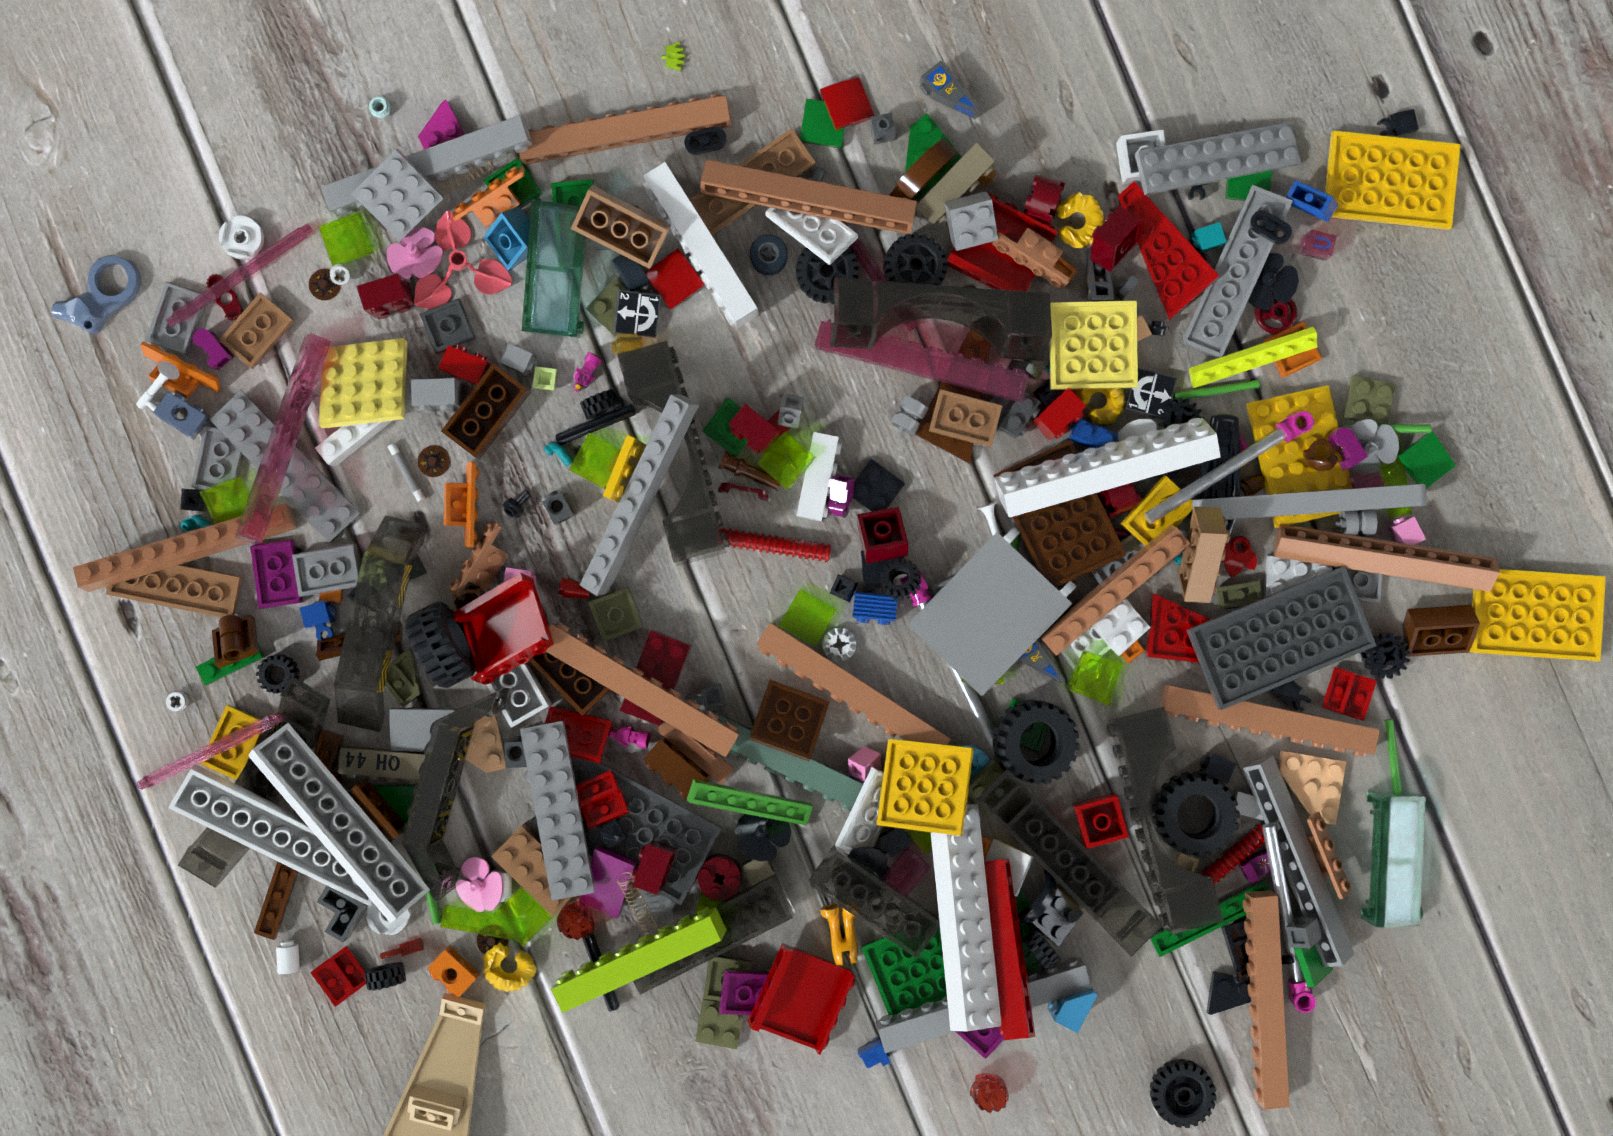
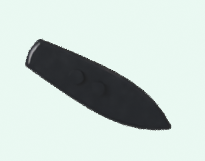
[1199,414,1241,546]

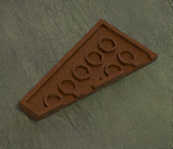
[915,322,993,464]

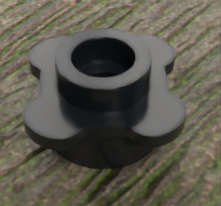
[1147,321,1169,336]

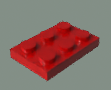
[544,706,612,763]

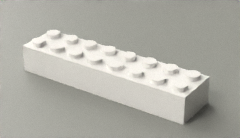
[643,162,759,329]

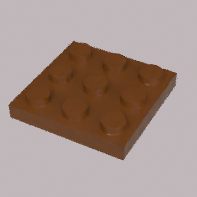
[748,680,830,762]

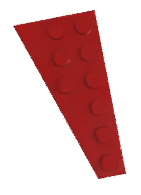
[1118,181,1219,320]
[1146,593,1211,663]

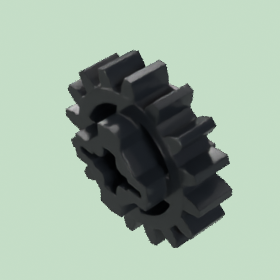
[1158,398,1205,429]
[1361,633,1411,679]

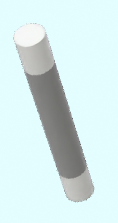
[387,443,426,502]

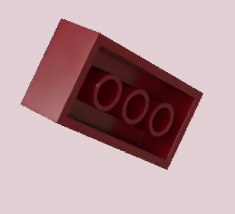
[619,630,692,726]

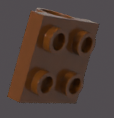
[212,614,259,669]

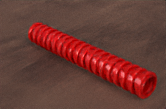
[706,525,831,563]
[1165,824,1265,917]

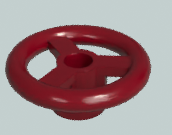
[1255,292,1297,334]

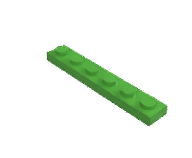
[687,779,813,826]

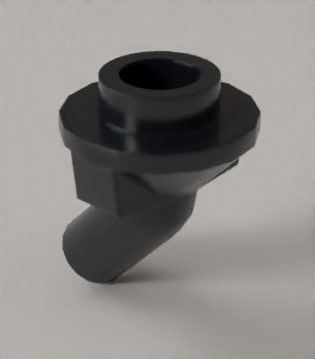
[503,490,531,518]

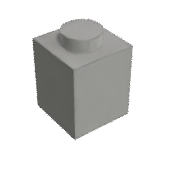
[500,344,537,376]

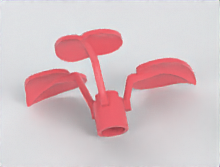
[414,210,512,309]

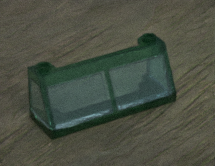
[522,200,586,338]
[1361,791,1428,928]

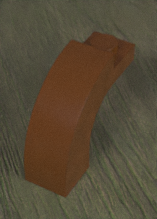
[890,138,958,200]

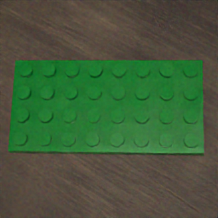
[861,887,1044,1015]

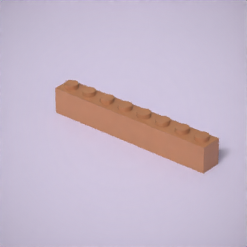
[1040,525,1191,656]

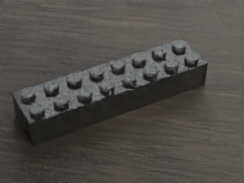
[633,874,795,995]

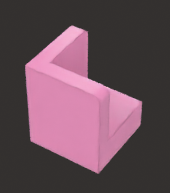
[848,746,882,783]

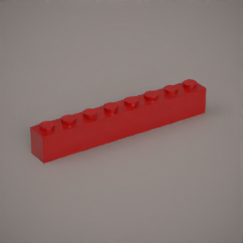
[984,859,1035,1041]

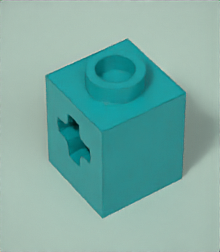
[1190,222,1227,254]

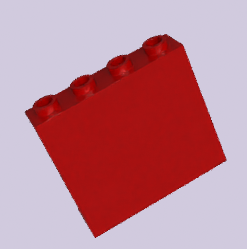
[947,193,1058,303]
[453,572,554,685]
[747,943,855,1055]

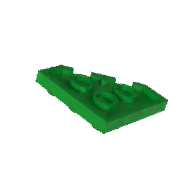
[905,113,962,203]

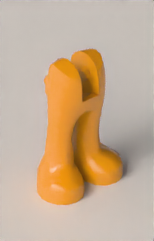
[820,902,861,965]

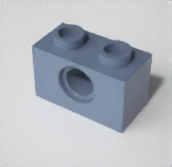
[153,392,209,440]

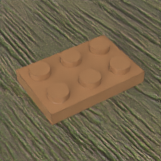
[218,292,295,369]
[929,389,1002,448]

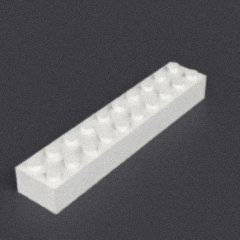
[995,418,1220,518]
[248,723,430,923]
[168,764,372,906]
[931,804,1002,1031]

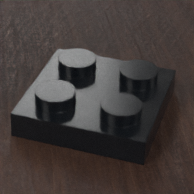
[852,459,905,512]

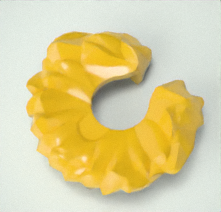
[1057,192,1104,248]
[1075,388,1126,425]
[483,943,537,992]

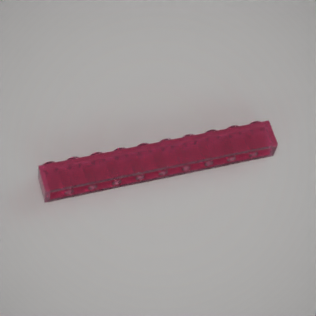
[814,319,1029,403]
[235,333,331,544]

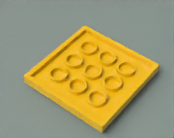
[876,739,974,836]

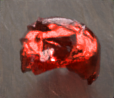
[556,902,595,940]
[970,1073,1009,1113]

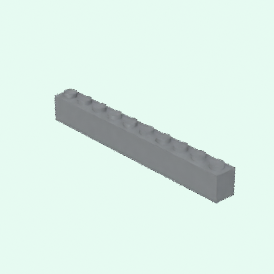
[322,115,533,216]
[580,394,699,596]
[1243,755,1355,967]
[876,957,1092,1053]

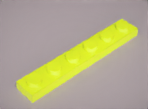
[1189,327,1318,388]

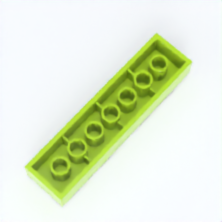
[551,906,727,1013]

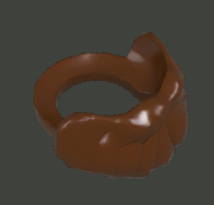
[1303,439,1338,471]
[453,586,485,610]

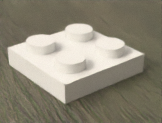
[1091,599,1151,656]

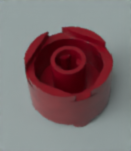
[1024,174,1066,224]
[1097,482,1141,518]
[698,853,742,901]

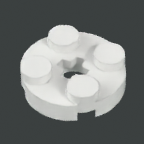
[219,216,264,260]
[366,902,412,935]

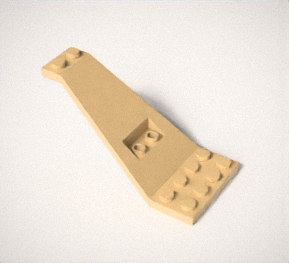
[383,993,486,1136]

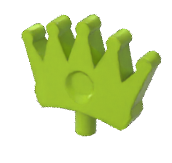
[661,42,685,71]

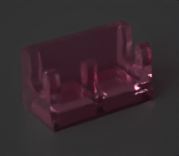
[881,847,931,900]

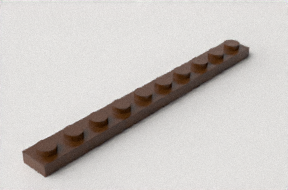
[254,729,344,940]

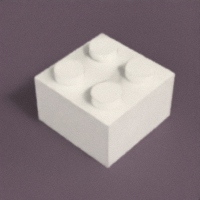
[1116,130,1166,185]

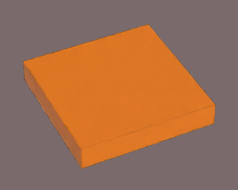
[1264,321,1322,378]

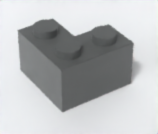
[317,885,368,942]

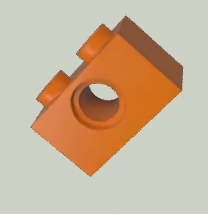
[427,945,480,998]

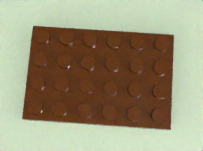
[993,440,1126,588]

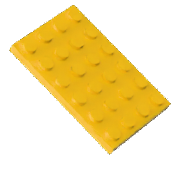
[1325,131,1460,230]
[1246,385,1353,528]
[1469,569,1606,661]

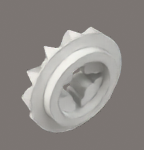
[822,628,856,662]

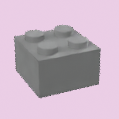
[944,191,998,251]
[411,378,464,414]

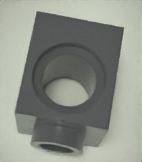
[870,113,896,145]
[542,490,576,525]
[504,736,527,768]
[1286,916,1322,949]

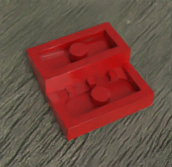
[820,78,875,130]
[645,248,705,310]
[1321,667,1377,721]
[576,770,630,829]
[310,946,366,1007]

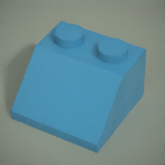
[483,206,544,271]
[1048,986,1098,1034]

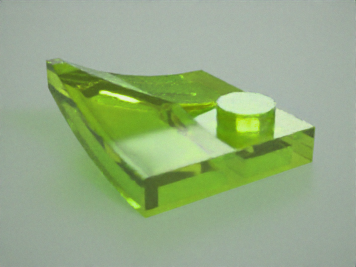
[756,431,816,490]
[1067,650,1123,706]
[493,887,554,948]

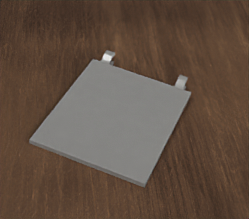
[907,527,1077,696]

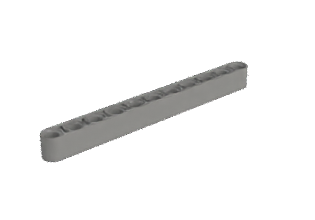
[1192,484,1427,520]

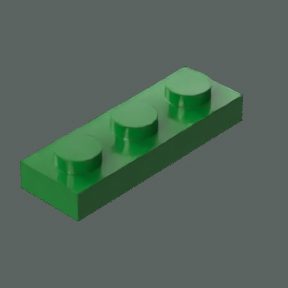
[196,644,265,686]

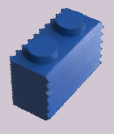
[1286,180,1338,222]
[1068,418,1119,449]
[852,592,898,625]

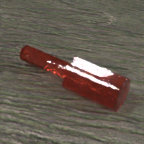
[380,938,424,959]

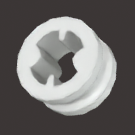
[330,264,350,285]
[166,692,189,711]

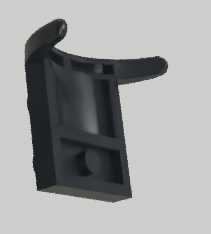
[1018,869,1083,947]
[1221,918,1294,983]

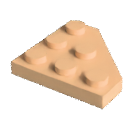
[457,705,505,773]
[1278,750,1346,825]

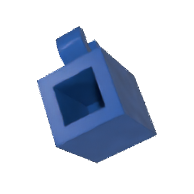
[300,601,337,641]

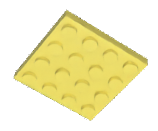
[1049,301,1138,390]
[319,338,407,429]

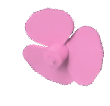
[387,227,443,279]
[456,857,504,912]

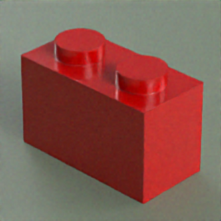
[438,344,492,385]

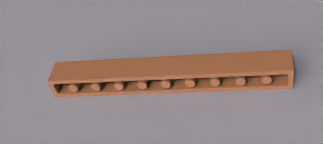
[519,94,731,165]
[700,160,917,234]
[73,503,298,592]
[1273,524,1500,591]
[546,622,740,757]
[756,622,951,745]
[1160,684,1380,757]
[1243,890,1290,1110]

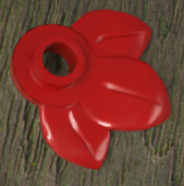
[1221,536,1257,577]

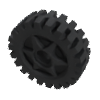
[883,233,948,299]
[796,247,859,304]
[1149,1059,1217,1128]

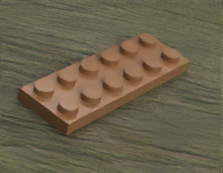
[689,128,816,236]
[106,553,243,617]

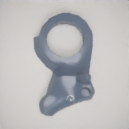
[51,256,141,335]

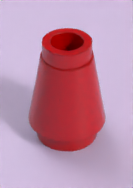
[558,577,590,599]

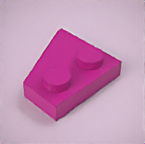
[418,99,465,149]

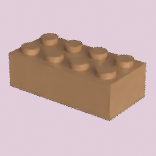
[571,185,671,269]
[1178,506,1230,603]
[491,822,572,916]

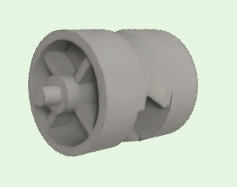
[890,396,929,435]
[1335,509,1380,536]

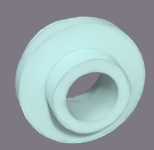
[369,96,391,118]

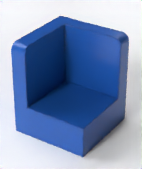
[857,1038,891,1068]

